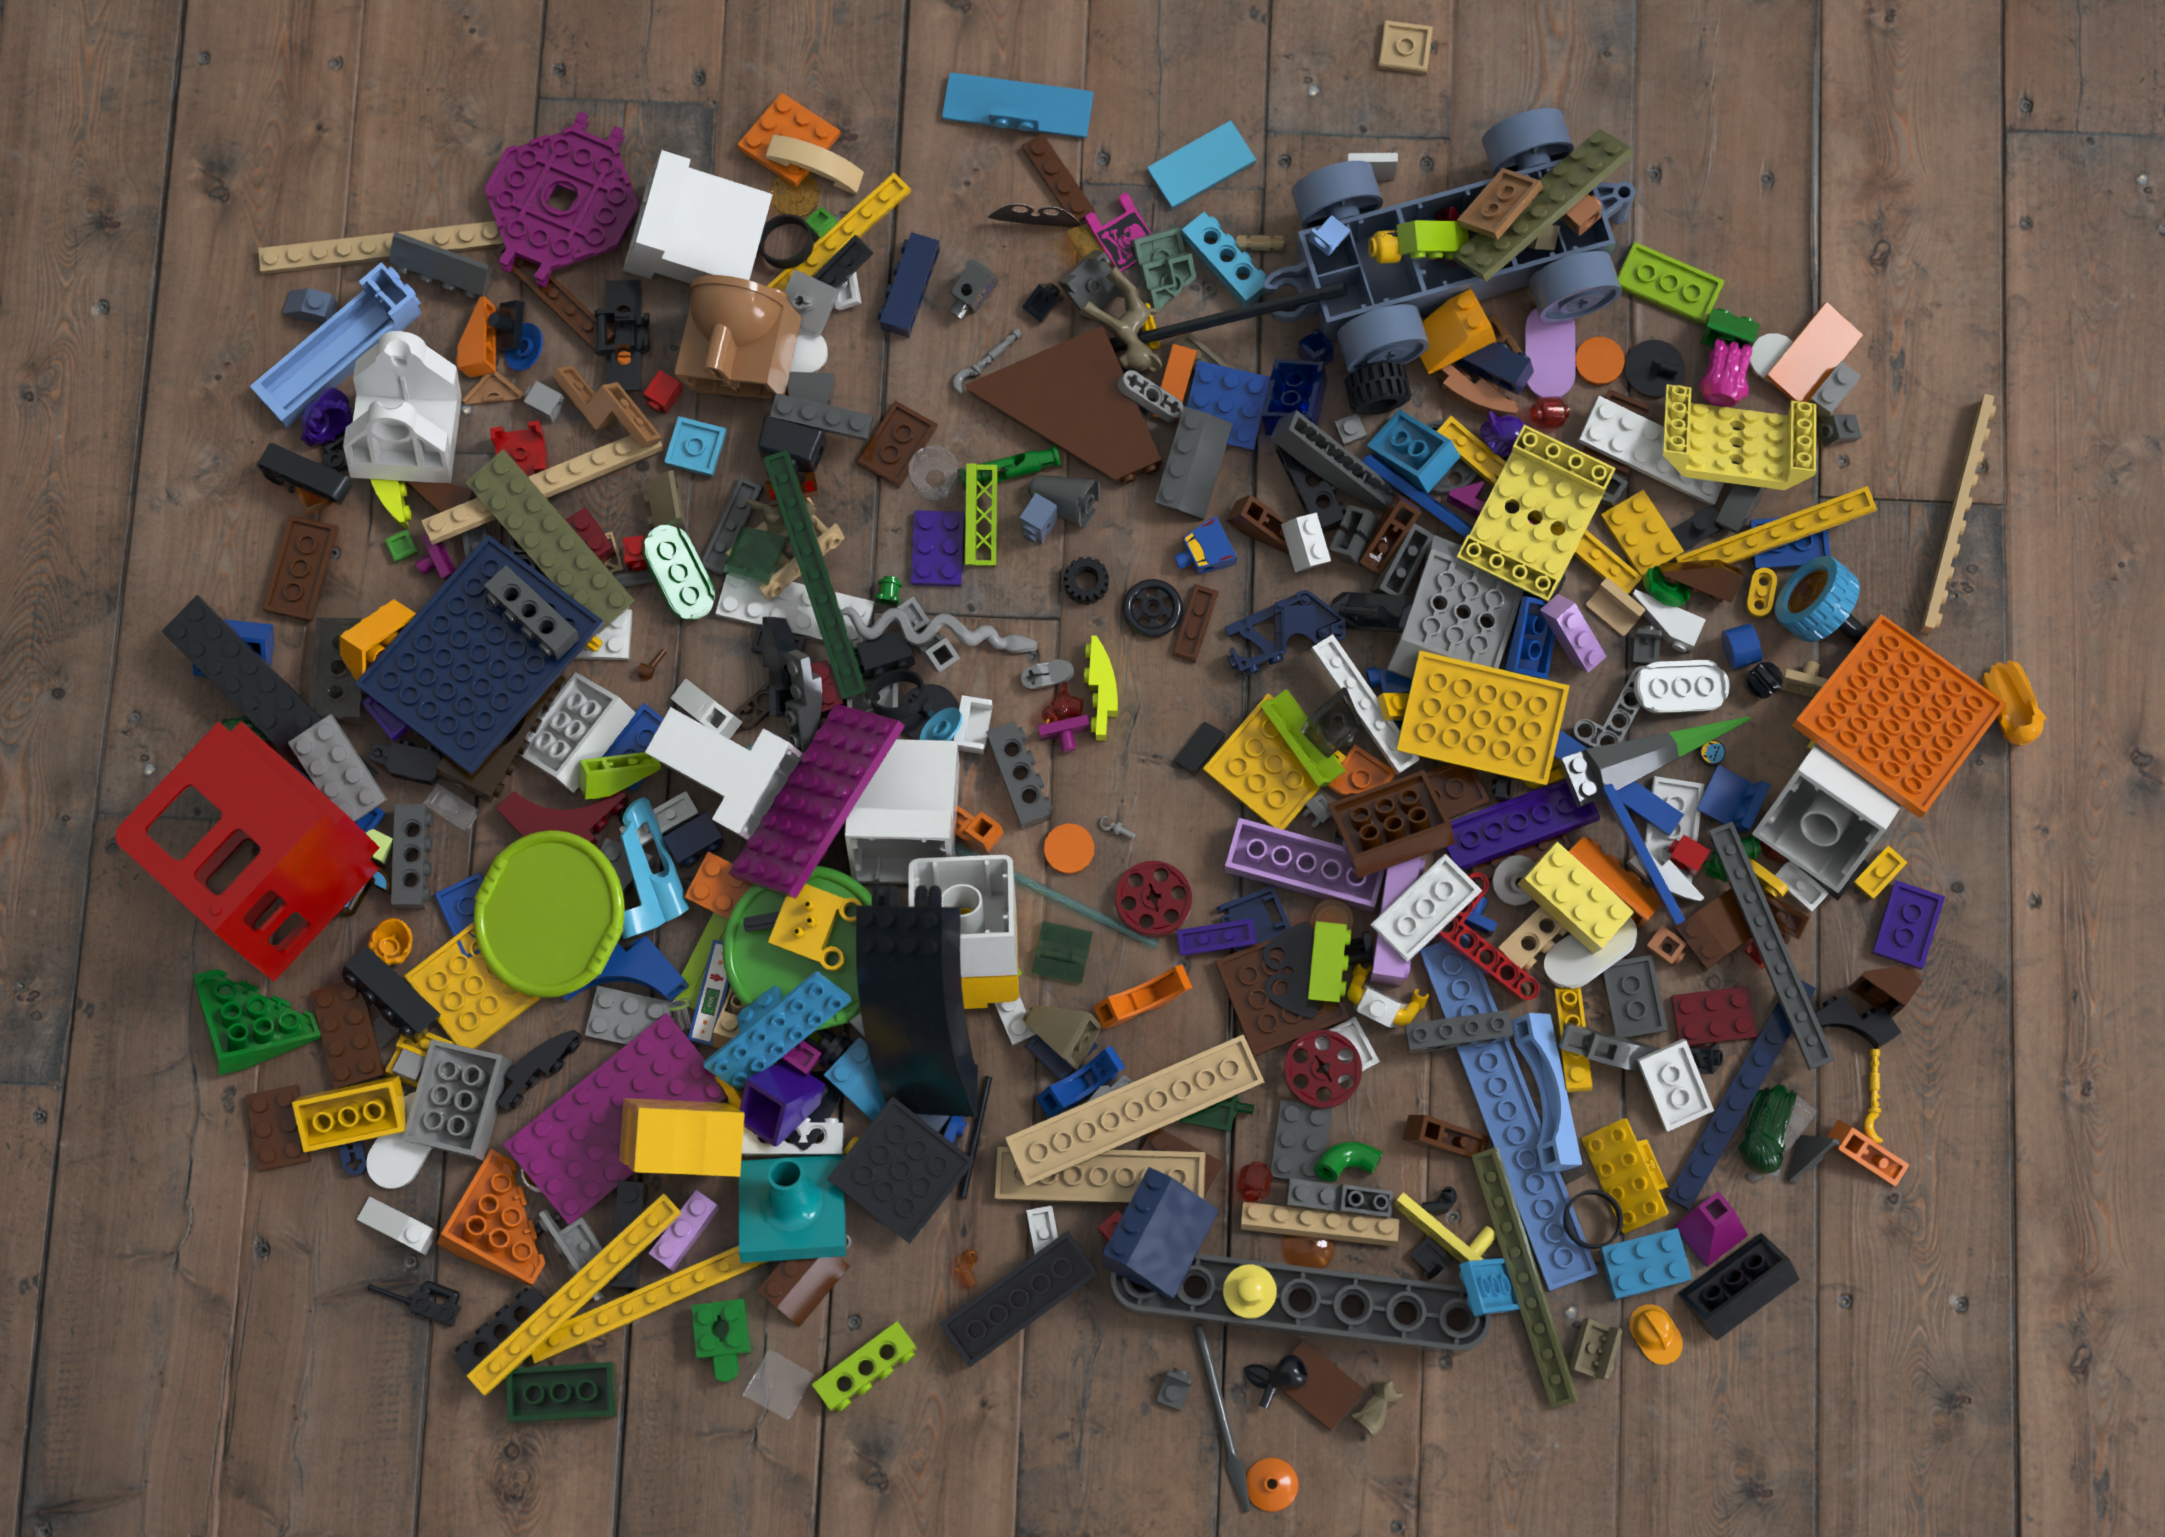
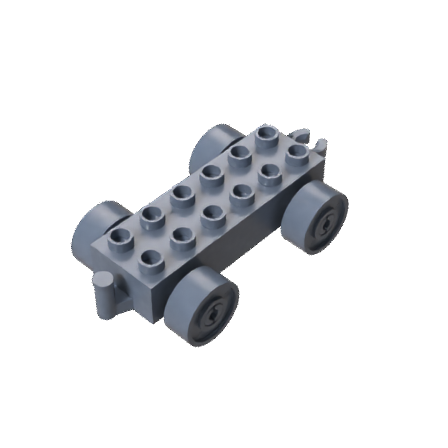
[1263,108,1635,373]

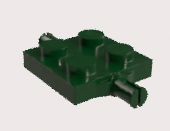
[1180,1094,1255,1133]

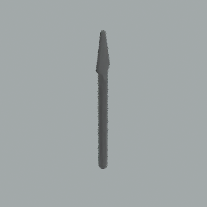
[1194,1324,1250,1513]

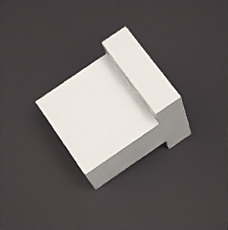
[623,150,773,283]
[645,707,803,841]
[845,740,960,884]

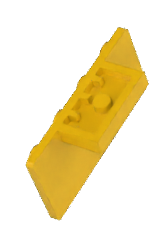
[1582,1118,1669,1234]

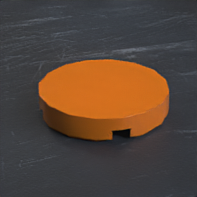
[1575,337,1625,386]
[1044,823,1095,875]

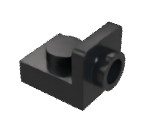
[1022,283,1064,323]
[1688,1042,1723,1074]

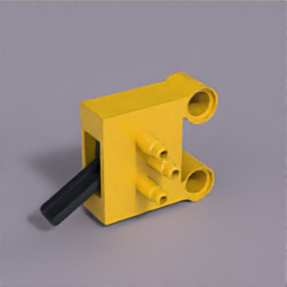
[743,884,862,972]

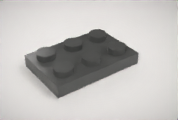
[1602,955,1668,1038]
[1270,1100,1332,1183]

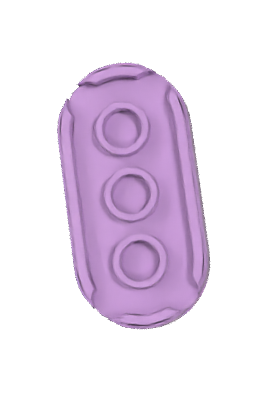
[1525,308,1575,401]

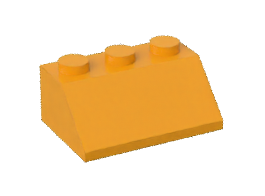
[340,599,416,681]

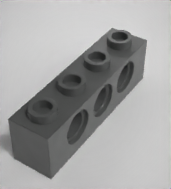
[484,565,580,660]
[986,721,1053,830]
[391,804,433,909]
[1404,1010,1513,1054]

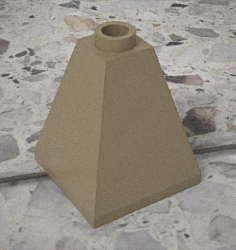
[1023,1005,1102,1071]

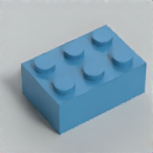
[1598,1228,1692,1301]

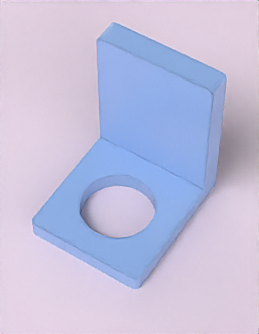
[1310,215,1350,256]

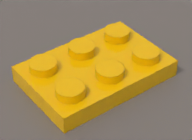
[1600,489,1684,577]

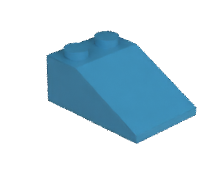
[1366,409,1461,493]
[824,1037,886,1122]

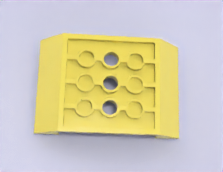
[1663,384,1816,490]
[1456,425,1616,602]

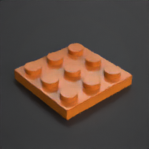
[737,92,841,188]

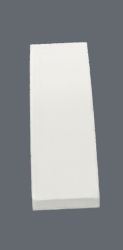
[1627,854,1704,903]

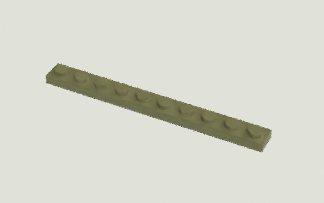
[1471,1147,1579,1409]

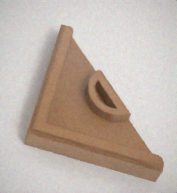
[461,371,525,405]

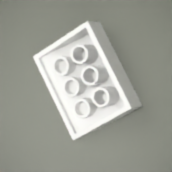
[519,672,636,793]

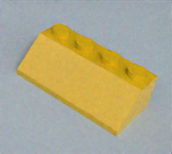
[292,1076,405,1152]

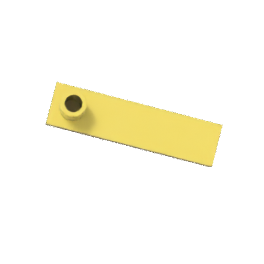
[1393,1192,1497,1263]

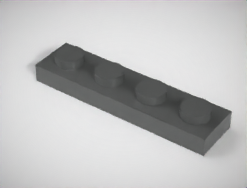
[770,393,874,442]

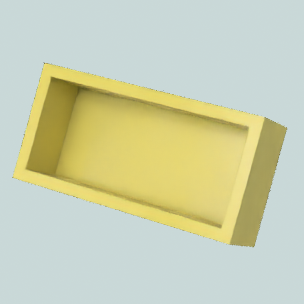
[1517,842,1635,954]

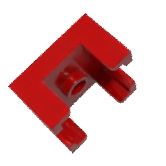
[490,420,549,477]

